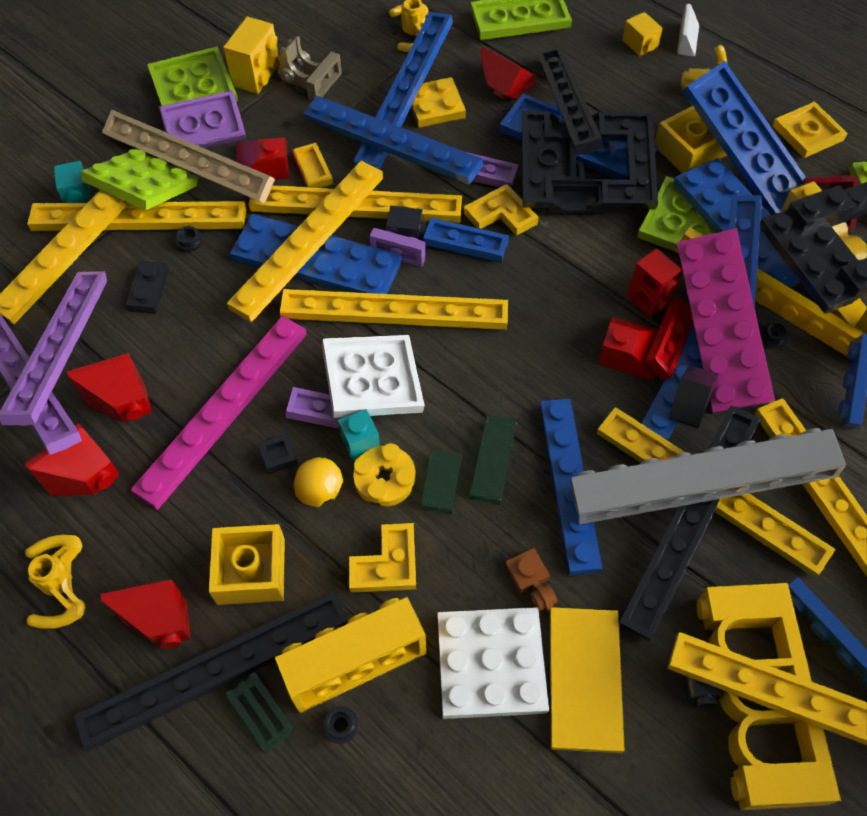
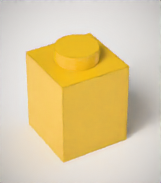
[622,12,662,56]

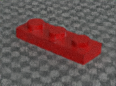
[645,297,694,380]

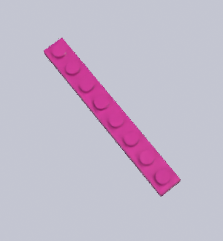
[130,316,307,510]

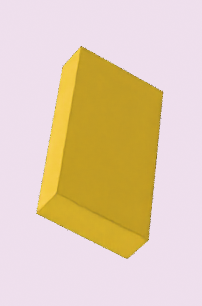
[292,143,333,188]

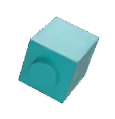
[54,161,91,203]
[338,409,380,462]

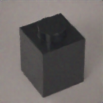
[386,206,427,240]

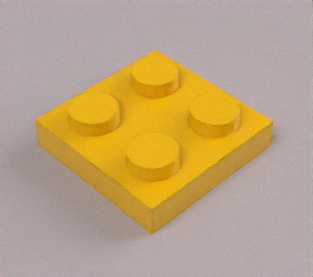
[411,77,466,128]
[772,102,847,158]

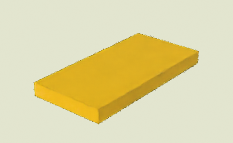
[550,607,624,753]

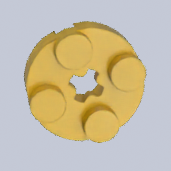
[353,443,416,507]

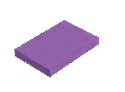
[159,90,247,148]

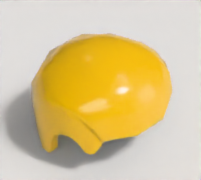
[293,457,343,507]

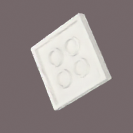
[322,335,425,418]
[438,608,549,719]

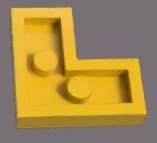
[464,184,539,236]
[349,523,416,593]

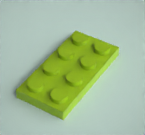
[470,0,572,40]

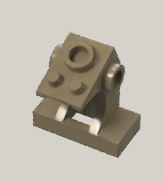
[278,36,342,102]

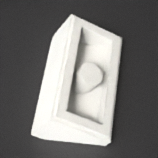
[677,4,699,56]

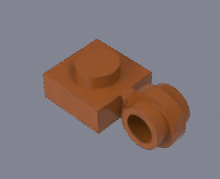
[505,548,557,612]

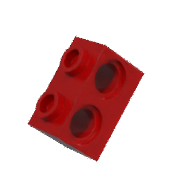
[627,248,682,318]

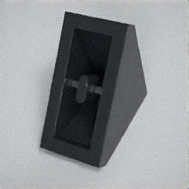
[669,365,719,429]

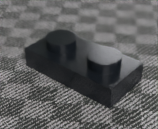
[126,260,169,314]

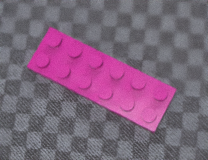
[677,228,775,414]

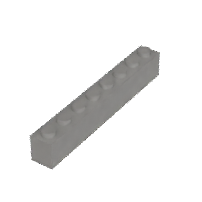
[571,428,846,525]

